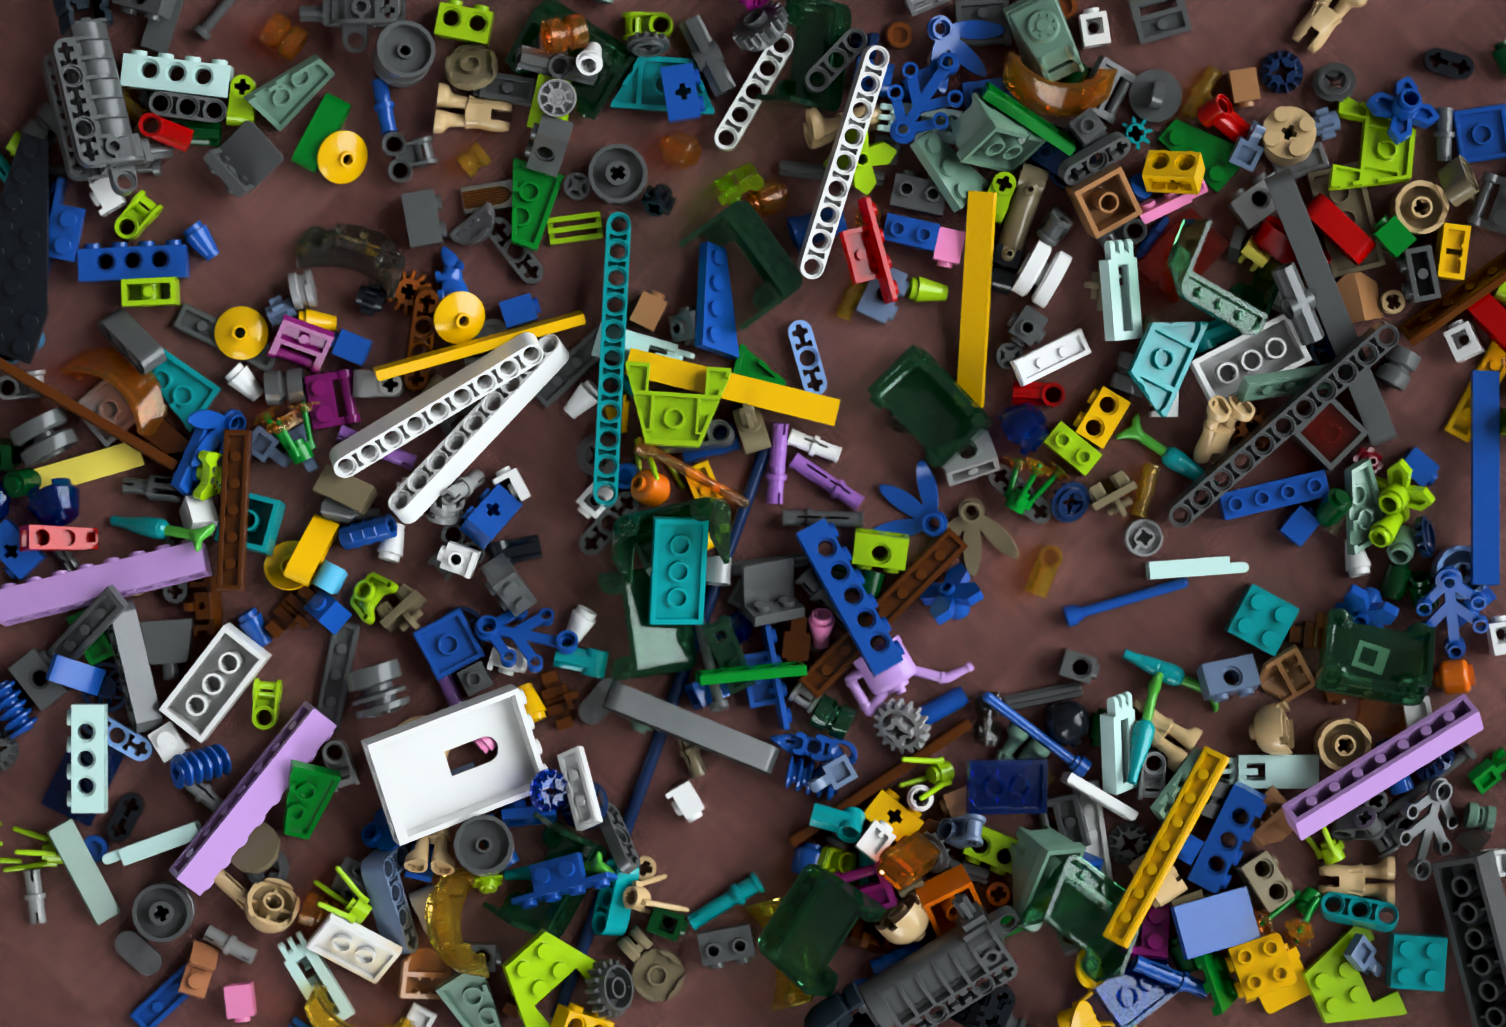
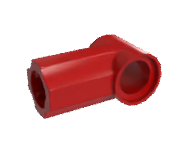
[1197,94,1250,142]
[138,113,194,152]
[1012,381,1065,407]

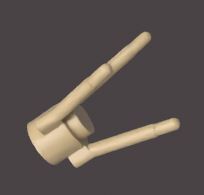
[622,874,689,915]

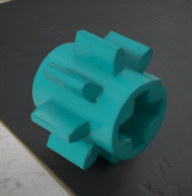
[1122,116,1153,150]

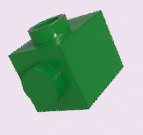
[1371,215,1416,258]

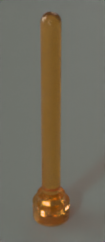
[633,434,750,508]

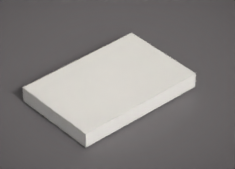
[306,912,403,984]

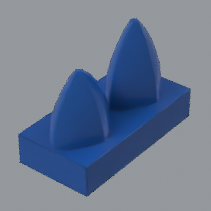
[501,789,558,828]

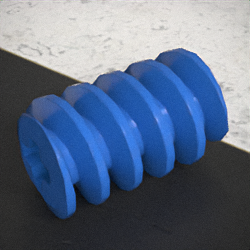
[0,679,38,740]
[170,744,232,789]
[784,754,838,801]

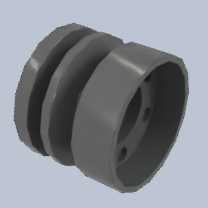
[343,658,411,719]

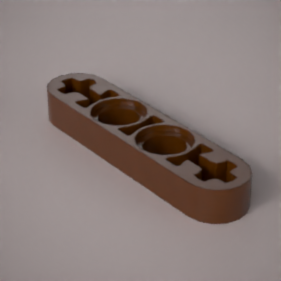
[402,286,439,391]

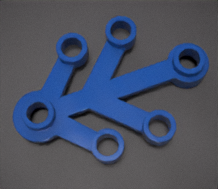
[887,52,964,144]
[1415,566,1489,659]
[474,608,578,673]

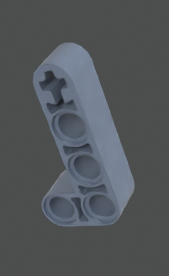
[361,845,418,954]

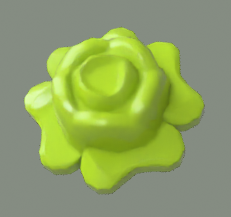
[472,874,503,894]

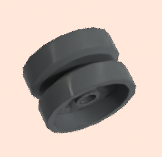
[372,20,436,88]
[588,144,648,205]
[8,407,79,468]
[454,814,515,877]
[132,880,196,943]

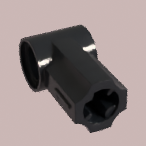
[487,535,543,566]

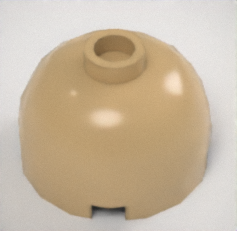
[1249,701,1295,756]
[245,878,300,934]
[875,891,929,945]

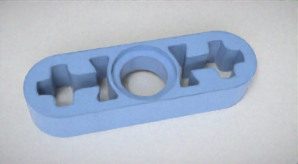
[788,320,827,395]
[82,715,154,761]

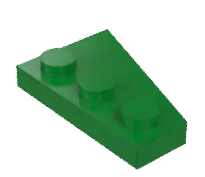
[511,157,564,252]
[282,759,342,840]
[1194,951,1238,1017]

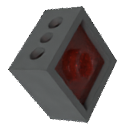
[1291,398,1369,471]

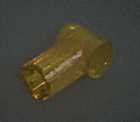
[1024,543,1063,598]

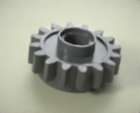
[732,1,789,52]
[585,959,634,1019]

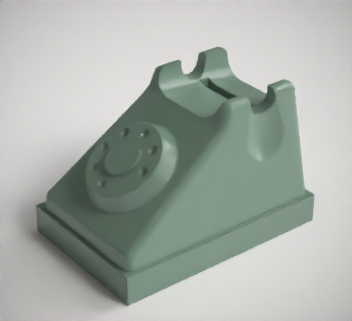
[1002,0,1084,87]
[948,93,1046,173]
[1009,825,1086,920]

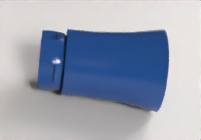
[786,207,847,253]

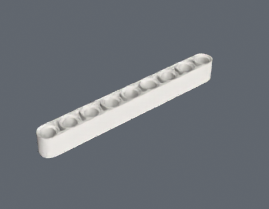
[797,45,890,279]
[329,332,543,478]
[388,334,569,524]

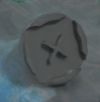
[1128,69,1182,123]

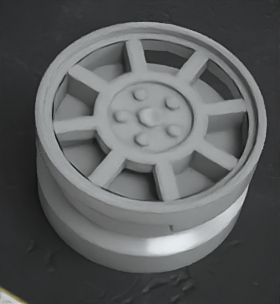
[538,79,577,117]
[288,269,318,310]
[426,493,465,525]
[1123,519,1163,557]

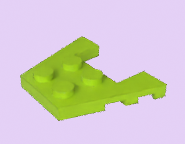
[1328,96,1416,191]
[625,361,731,448]
[1302,926,1407,1023]
[502,929,597,1027]

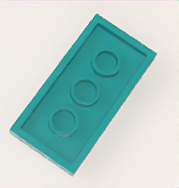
[648,517,709,625]

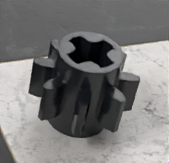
[641,184,677,217]
[355,282,387,316]

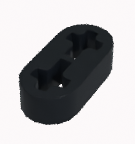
[1422,48,1474,80]
[107,792,145,842]

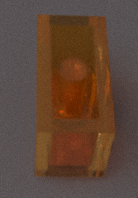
[876,830,941,892]

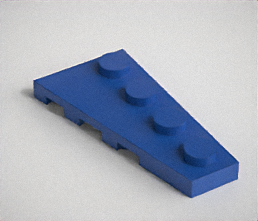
[695,242,739,360]

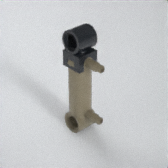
[991,162,1049,296]

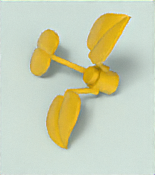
[1057,948,1138,1027]

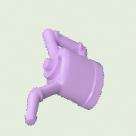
[844,634,975,717]

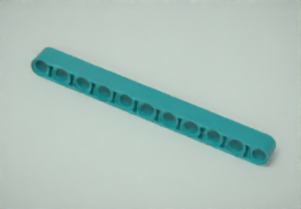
[593,212,631,507]

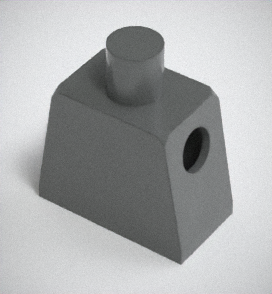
[140,618,195,680]

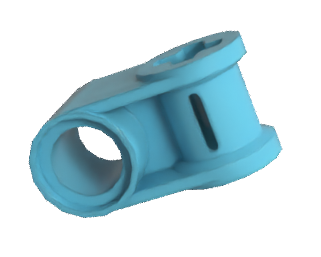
[312,559,348,595]

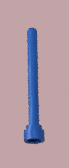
[1062,577,1189,627]
[983,692,1092,778]

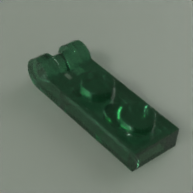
[701,614,756,695]

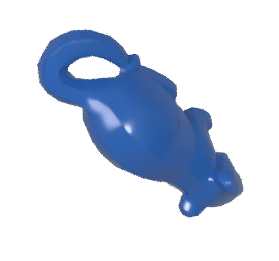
[435,246,469,302]
[770,732,858,765]

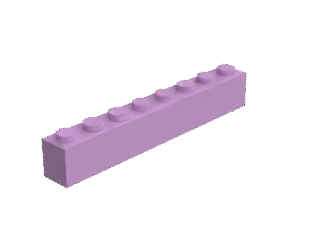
[0,539,212,627]
[1281,694,1484,841]
[169,700,337,896]

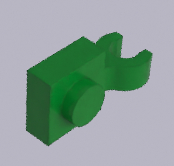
[1467,747,1506,795]

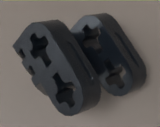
[950,983,1016,1027]

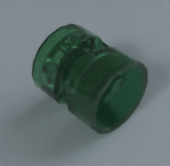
[808,694,857,740]

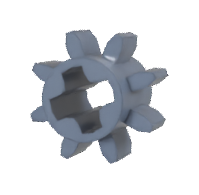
[1312,106,1341,141]
[264,295,297,326]

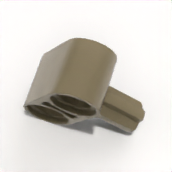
[1437,155,1480,207]
[732,403,772,455]

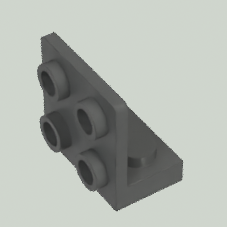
[742,556,805,627]

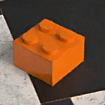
[914,864,984,937]

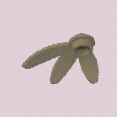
[926,497,1019,577]

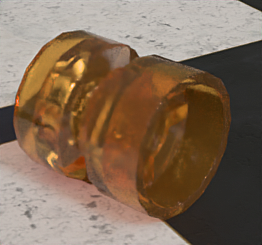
[258,12,310,62]
[541,13,589,55]
[297,891,345,928]

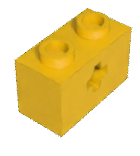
[863,788,924,848]

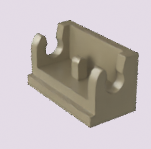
[313,464,378,515]

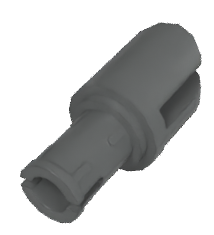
[122,474,181,503]
[320,496,380,524]

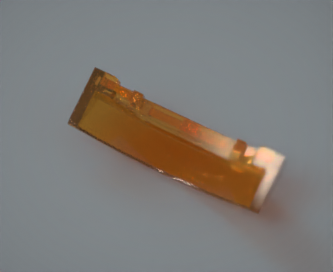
[1002,52,1117,117]
[59,347,167,436]

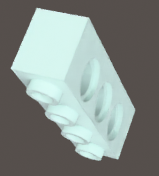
[120,49,234,100]
[67,703,108,813]

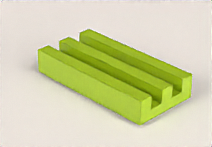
[547,211,604,245]

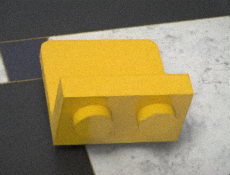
[1225,933,1297,1003]
[1259,942,1310,1014]

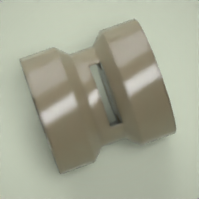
[617,924,654,962]

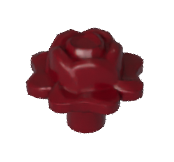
[1352,447,1383,477]

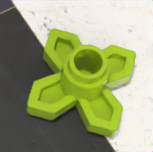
[823,128,897,195]
[1376,458,1435,524]

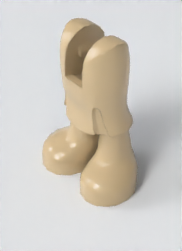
[1292,0,1368,54]
[433,83,512,134]
[803,104,882,149]
[1193,395,1255,464]
[1132,698,1203,773]
[404,827,455,875]
[1318,856,1395,905]

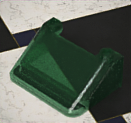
[597,568,697,681]
[1018,855,1144,982]
[758,864,887,997]

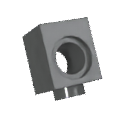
[1067,107,1107,149]
[1057,648,1100,684]
[457,659,494,697]
[463,942,502,972]

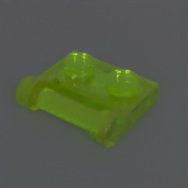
[710,163,764,206]

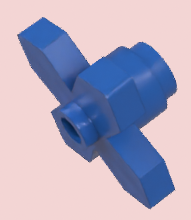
[1366,76,1439,145]
[919,563,984,625]
[1329,584,1399,643]

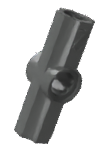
[679,15,736,98]
[515,44,599,86]
[1271,262,1325,346]

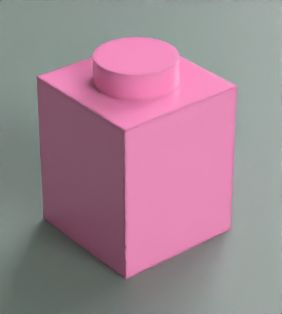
[932,227,966,269]
[223,981,257,1023]

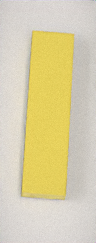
[34,443,146,495]

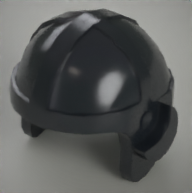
[1043,700,1090,748]

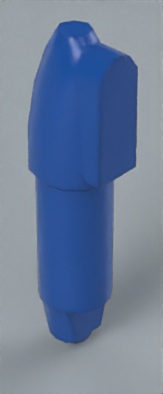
[1135,216,1169,259]

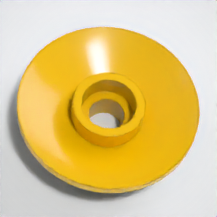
[317,130,368,184]
[433,291,485,344]
[214,306,269,360]
[264,541,304,590]

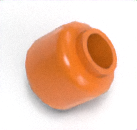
[630,469,670,507]
[1434,658,1475,695]

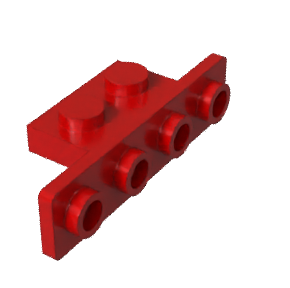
[839,196,899,304]

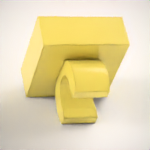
[1238,235,1271,272]

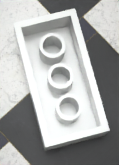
[1190,313,1312,403]
[159,622,272,743]

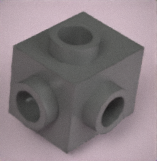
[1006,305,1049,348]
[668,306,696,346]
[331,856,368,900]

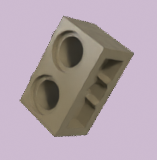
[1233,850,1295,913]

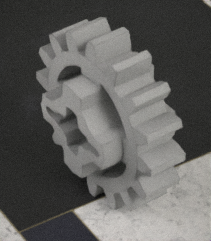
[873,698,931,754]

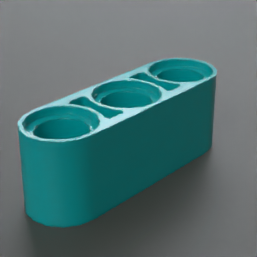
[592,859,639,936]
[1321,892,1399,932]

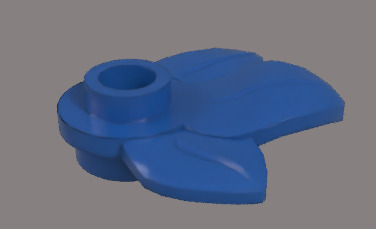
[361,807,399,851]

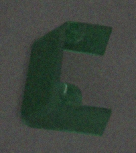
[757,0,852,112]
[678,200,803,333]
[1167,219,1284,335]
[612,497,731,585]
[482,811,606,938]

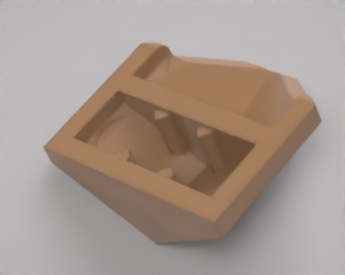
[1336,272,1383,323]
[1259,644,1317,703]
[1236,785,1293,847]
[398,948,452,1000]

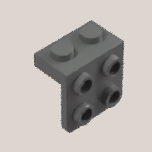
[203,121,284,198]

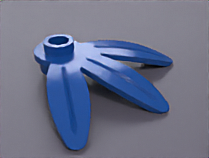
[926,15,1005,94]
[188,409,247,467]
[873,460,948,537]

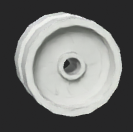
[1011,239,1073,309]

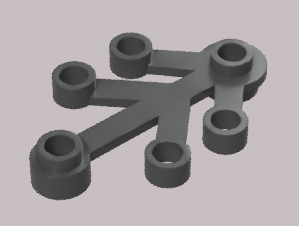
[1394,777,1459,881]

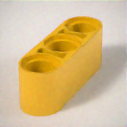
[283,513,340,587]

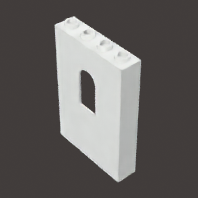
[361,684,550,846]

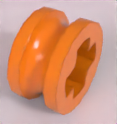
[986,881,1010,906]

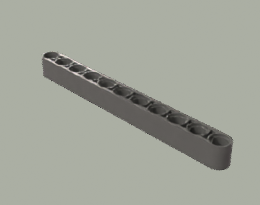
[1264,168,1398,447]
[1165,321,1400,528]

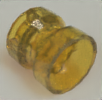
[455,141,492,178]

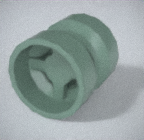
[1463,801,1497,832]

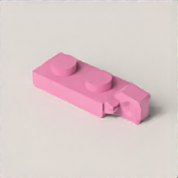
[1137,179,1209,224]

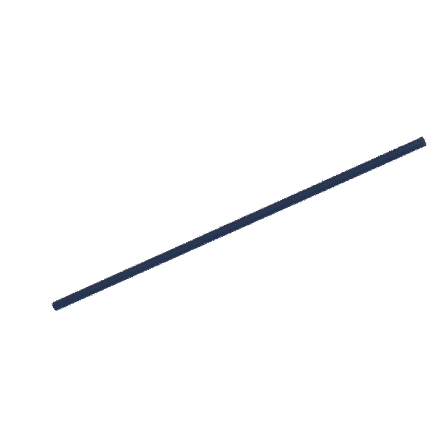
[550,438,771,1018]

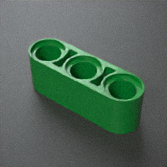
[291,92,352,173]

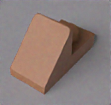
[177,940,220,1000]

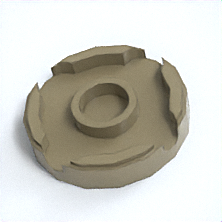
[444,44,498,90]
[231,822,281,874]
[631,948,684,1002]

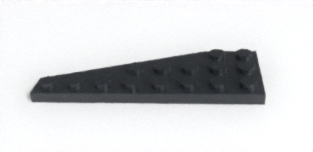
[0,132,50,364]

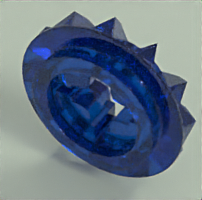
[529,769,569,812]

